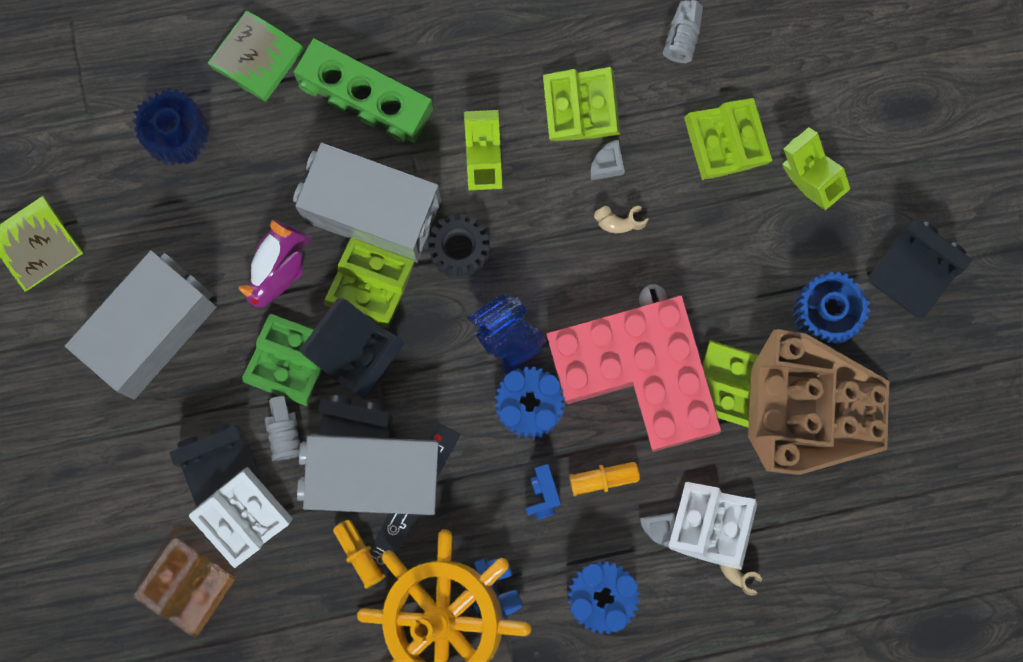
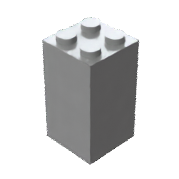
[293,143,441,263]
[65,250,217,400]
[297,435,438,515]

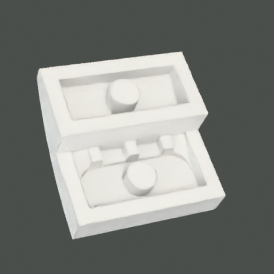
[189,467,293,568]
[669,482,757,569]

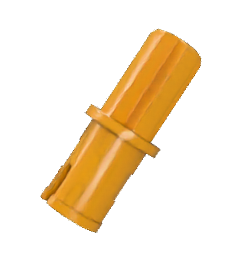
[569,462,640,496]
[333,520,385,589]

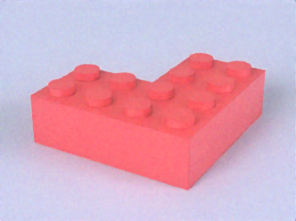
[547,295,721,452]

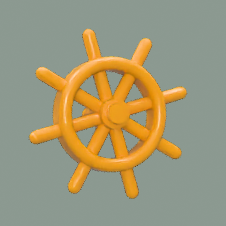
[357,529,531,662]

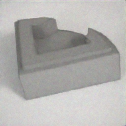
[590,140,625,180]
[639,513,676,547]

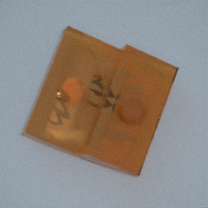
[134,537,236,638]

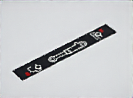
[356,423,461,588]

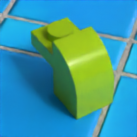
[464,110,502,190]
[782,127,850,211]

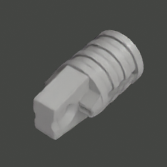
[663,0,703,63]
[265,396,300,461]

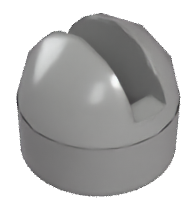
[639,284,667,307]

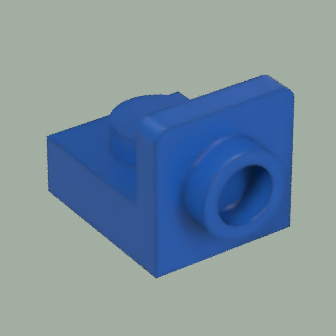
[525,464,561,520]

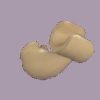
[594,206,649,233]
[720,565,762,596]

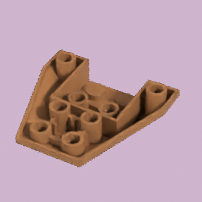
[748,329,890,475]

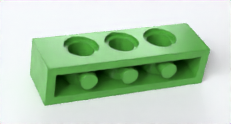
[294,38,433,143]

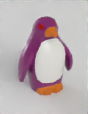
[238,220,312,308]

